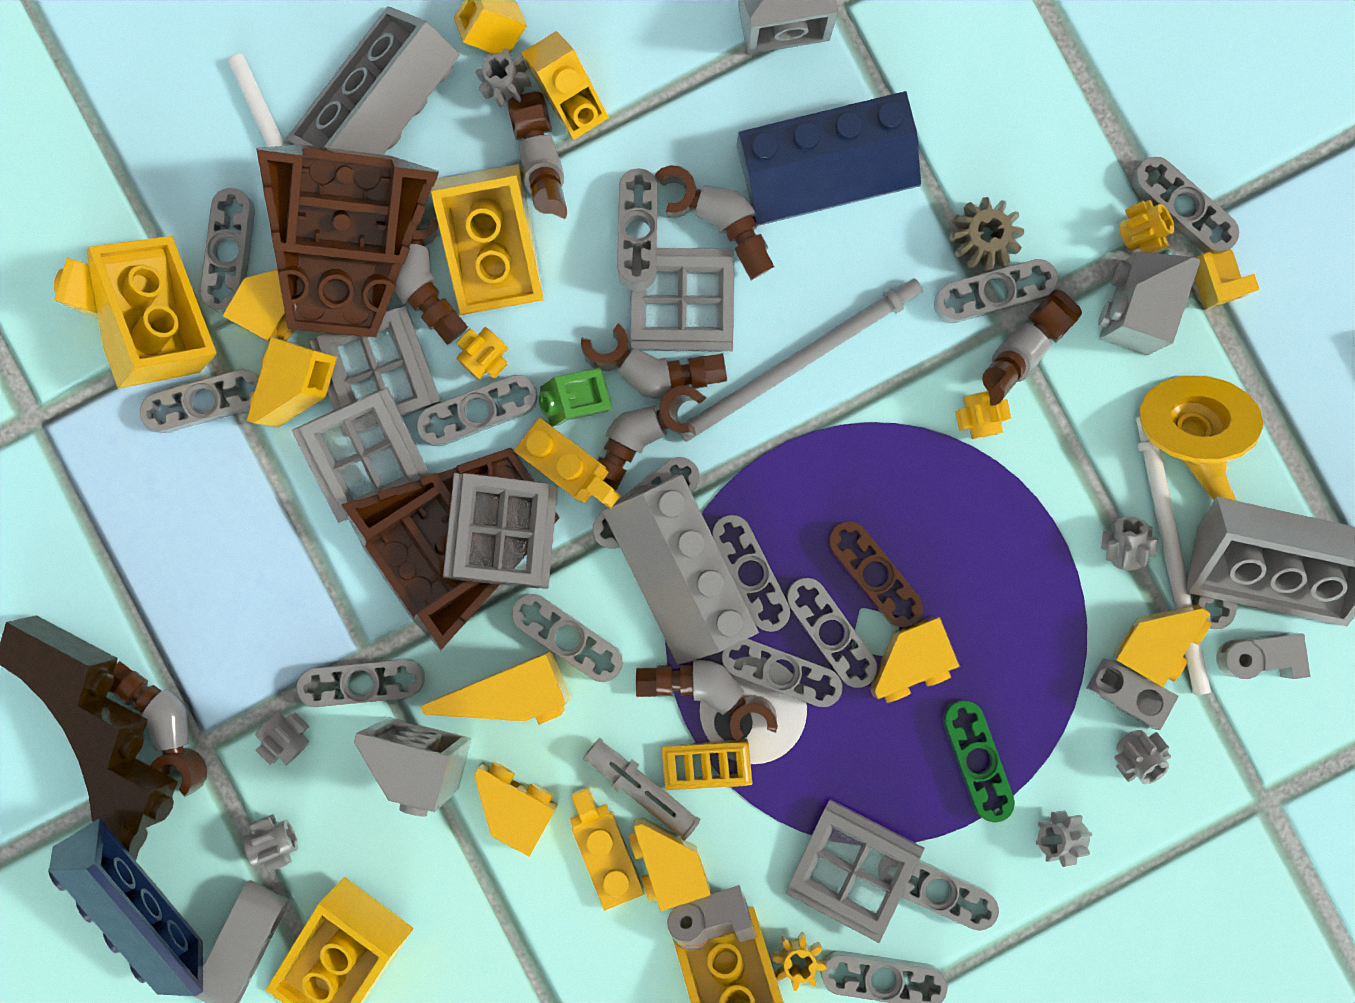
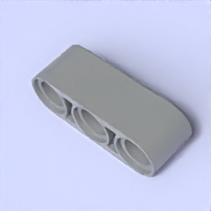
[195,880,289,1003]

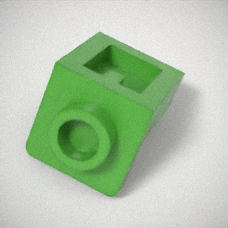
[539,368,612,427]

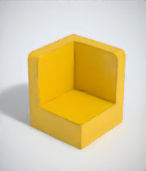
[454,0,527,54]
[1195,249,1260,310]

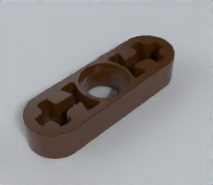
[828,521,923,628]

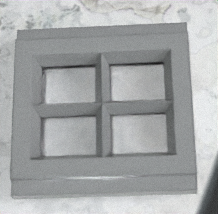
[631,248,734,352]
[309,305,441,437]
[292,387,430,523]
[443,473,558,589]
[786,799,925,943]

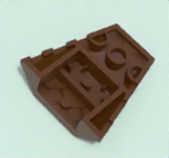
[256,145,439,337]
[341,448,560,651]

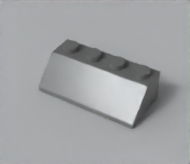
[285,6,460,155]
[602,473,759,665]
[1186,497,1355,627]
[354,717,472,817]

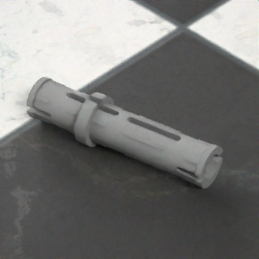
[583,737,701,841]

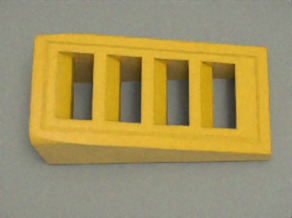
[662,738,752,790]

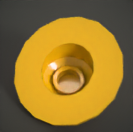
[1139,376,1264,501]

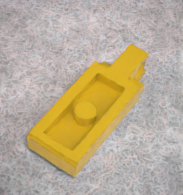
[513,417,621,509]
[570,786,645,911]

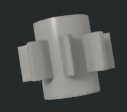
[475,49,532,107]
[1101,517,1158,571]
[255,711,310,765]
[1114,730,1171,784]
[1035,810,1093,867]
[243,814,298,873]

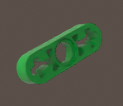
[942,699,1015,823]

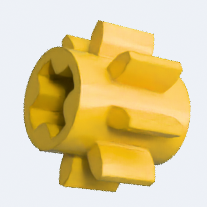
[1119,200,1174,253]
[456,327,509,380]
[955,391,1012,440]
[771,932,827,991]

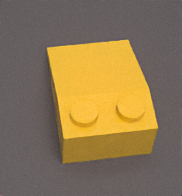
[430,164,544,315]
[86,236,217,389]
[420,651,572,725]
[266,877,414,1003]
[672,906,784,1003]

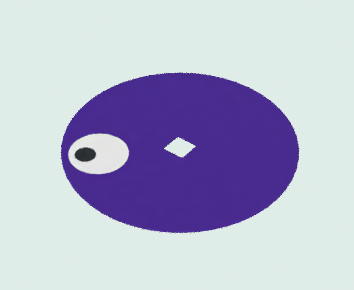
[665,422,1087,845]

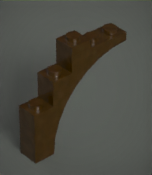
[0,615,177,860]

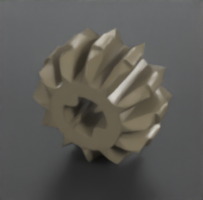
[949,197,1024,272]

